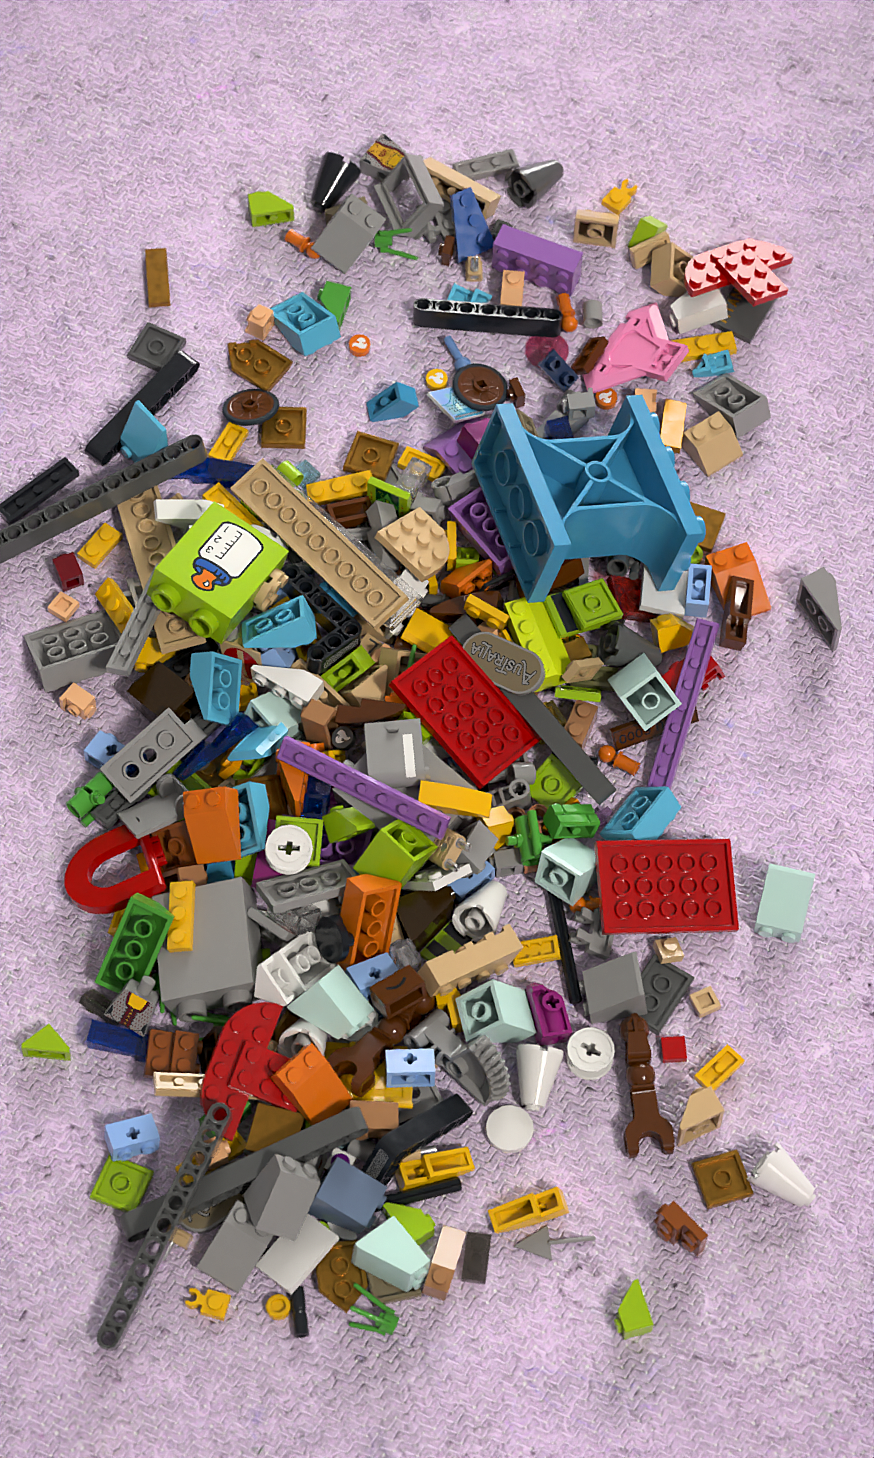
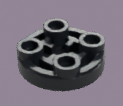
[315,914,354,964]

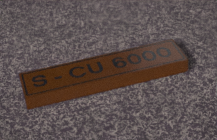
[609,707,699,752]

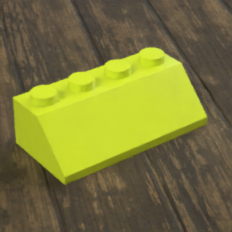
[504,597,571,693]

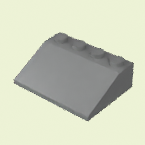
[24,610,122,692]

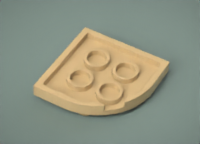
[374,507,450,582]

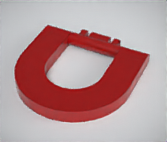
[64,821,167,914]

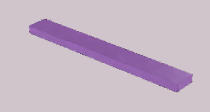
[647,618,720,790]
[276,736,451,840]

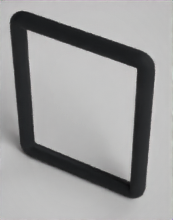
[478,569,515,592]

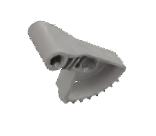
[450,763,532,830]
[403,1009,510,1106]

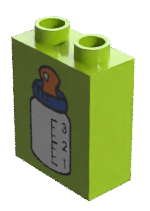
[146,501,289,644]

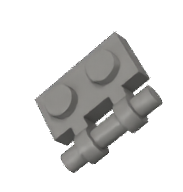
[416,199,455,243]

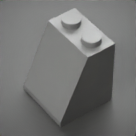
[579,952,648,1024]
[243,1154,321,1241]

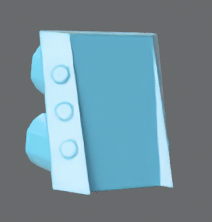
[227,722,288,761]

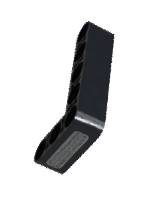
[281,564,362,674]
[361,1093,474,1186]

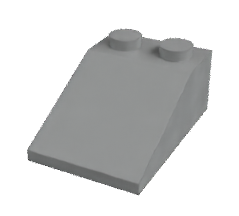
[310,194,386,274]
[693,373,771,439]
[796,567,842,652]
[421,820,498,878]
[196,1200,273,1294]

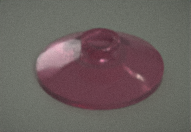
[525,335,569,369]

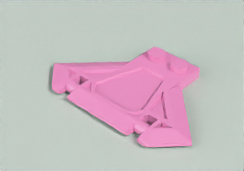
[583,302,689,394]

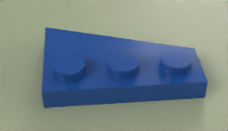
[450,187,494,263]

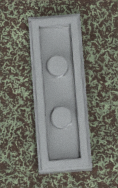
[452,149,519,181]

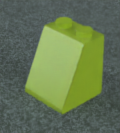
[353,819,438,889]

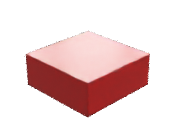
[660,1036,687,1063]

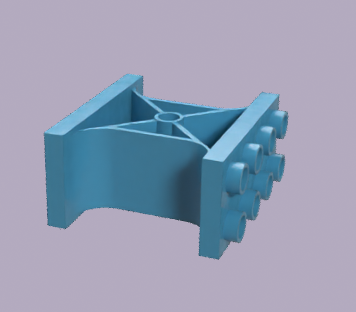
[471,395,706,603]

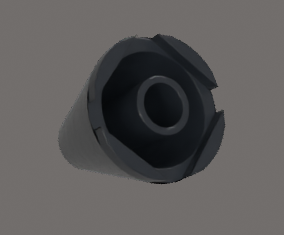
[310,152,361,214]

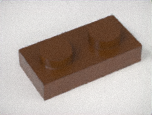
[571,336,609,375]

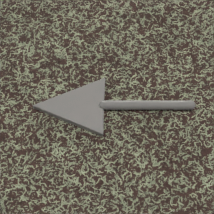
[514,1225,596,1260]

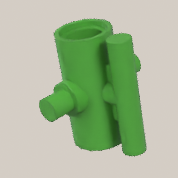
[66,772,114,828]
[505,810,552,866]

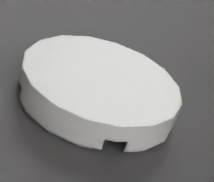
[486,1105,534,1153]

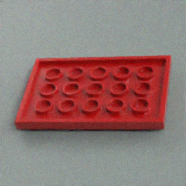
[389,635,542,789]
[594,839,739,935]

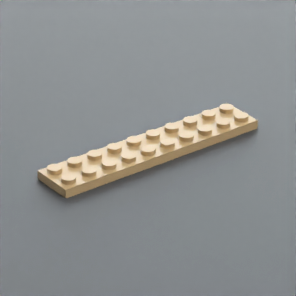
[230,458,409,630]
[117,485,206,654]

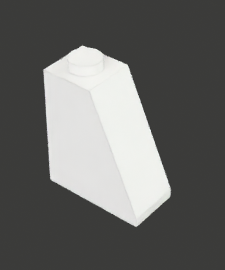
[669,289,728,334]

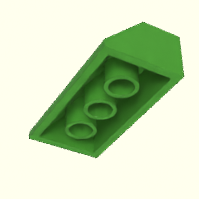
[95,892,175,993]

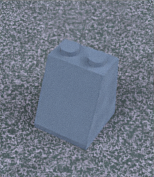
[308,1157,388,1234]

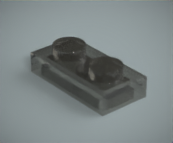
[78,988,121,1028]
[461,1232,492,1284]

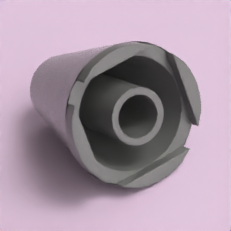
[505,159,563,209]
[597,620,662,667]

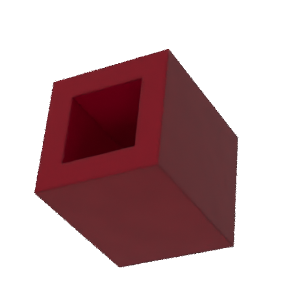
[52,552,84,592]

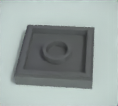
[127,322,186,372]

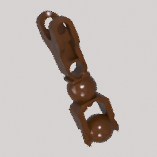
[326,992,436,1098]
[619,1013,675,1159]

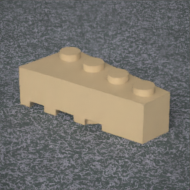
[417,924,524,997]

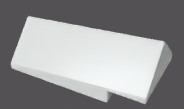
[254,926,338,1006]

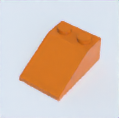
[704,542,771,616]
[275,742,311,818]
[183,786,241,865]
[270,1043,353,1126]

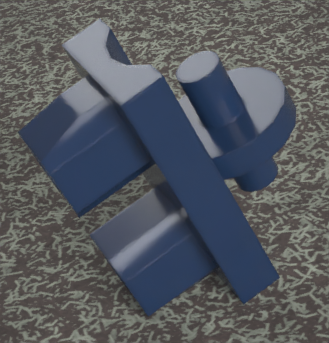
[537,349,579,393]

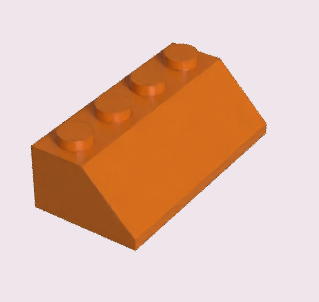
[337,874,402,971]

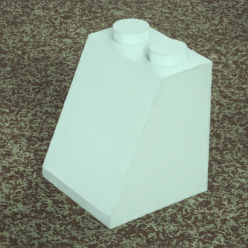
[608,653,682,731]
[237,691,305,760]
[535,838,597,906]
[754,863,815,943]
[286,965,374,1039]
[455,979,536,1043]
[351,1216,430,1292]

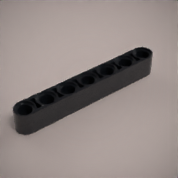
[413,298,563,338]
[84,350,200,466]

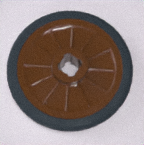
[452,363,508,411]
[222,389,279,426]

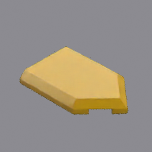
[400,607,463,653]

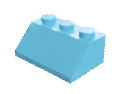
[599,787,681,841]

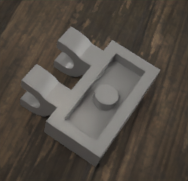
[568,907,614,960]

